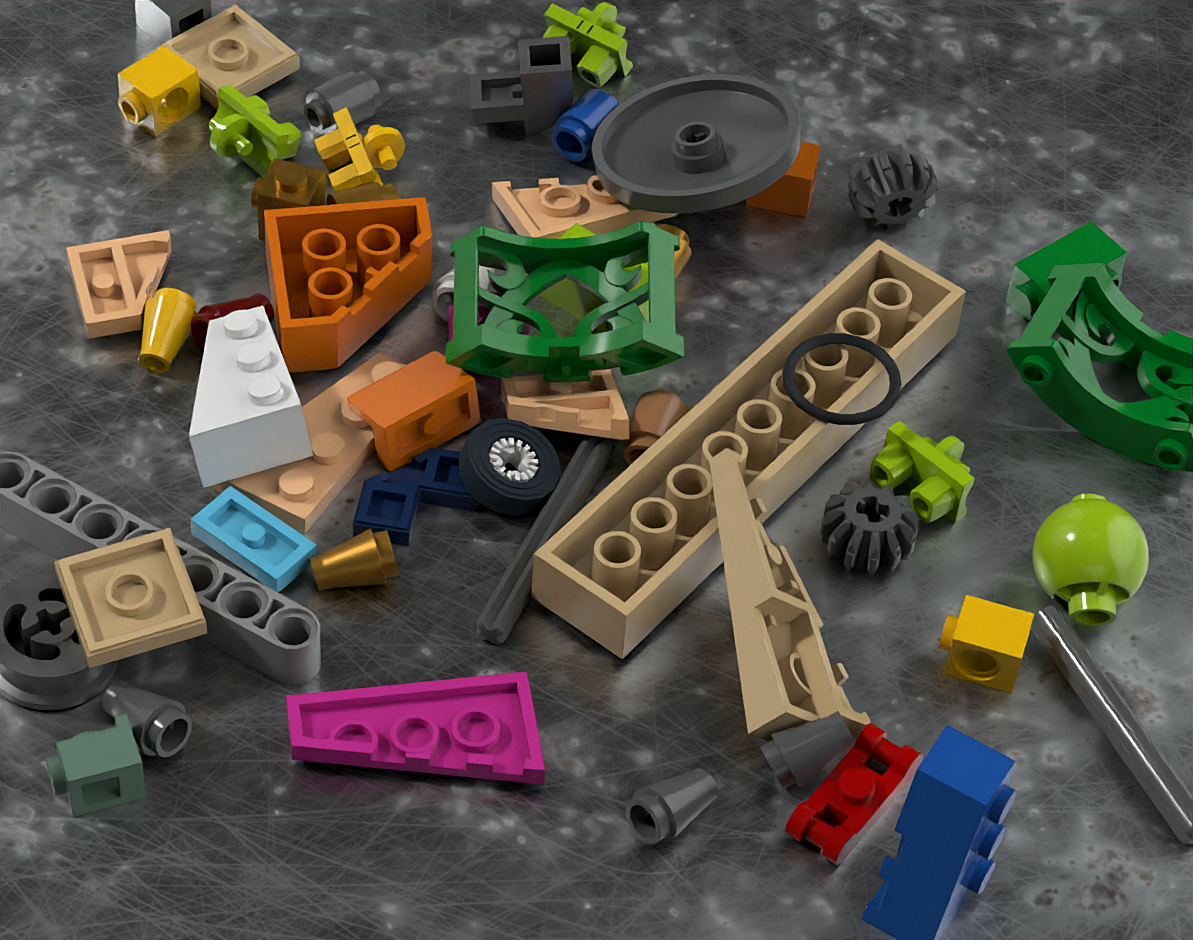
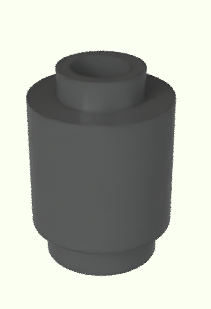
[303,71,382,135]

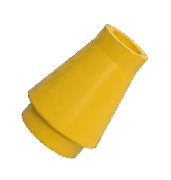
[138,288,197,373]

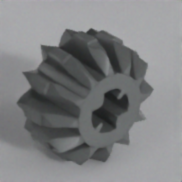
[848,144,938,230]
[820,478,919,578]

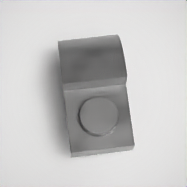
[470,36,574,135]

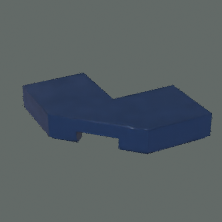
[352,447,478,546]

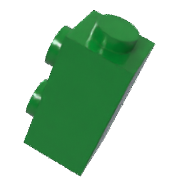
[1006,222,1128,322]

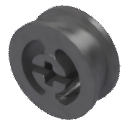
[0,572,118,710]

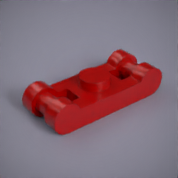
[785,723,923,866]

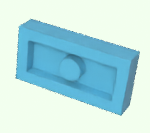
[190,486,317,593]

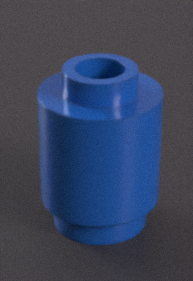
[552,89,619,162]

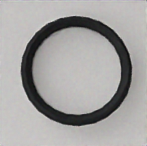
[782,333,902,425]

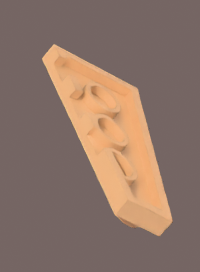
[209,353,406,534]

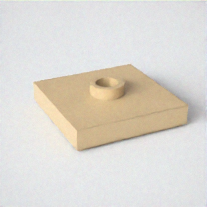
[156,4,300,110]
[54,528,207,669]

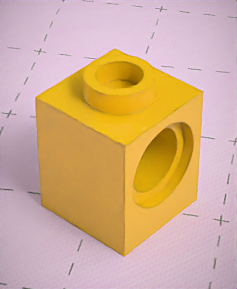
[117,45,201,137]
[938,595,1035,694]

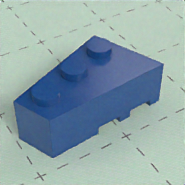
[861,725,1017,940]

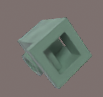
[46,714,146,817]

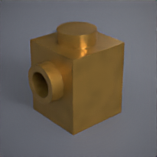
[251,158,326,240]

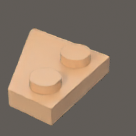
[66,230,172,339]
[502,369,629,440]

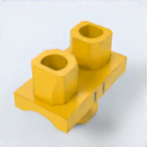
[314,107,406,192]

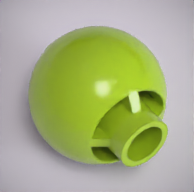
[1032,493,1149,626]

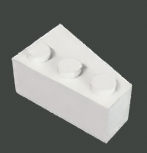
[189,305,313,488]

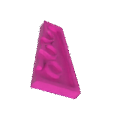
[286,671,545,784]

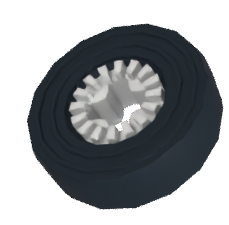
[459,418,560,516]

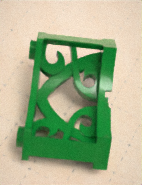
[446,221,684,382]
[1006,263,1193,472]

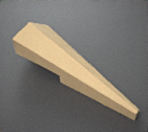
[709,448,871,742]

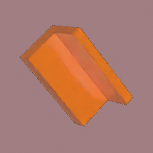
[347,351,481,472]

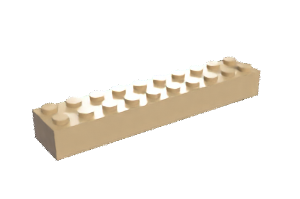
[531,239,966,659]

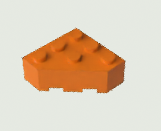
[264,197,433,373]

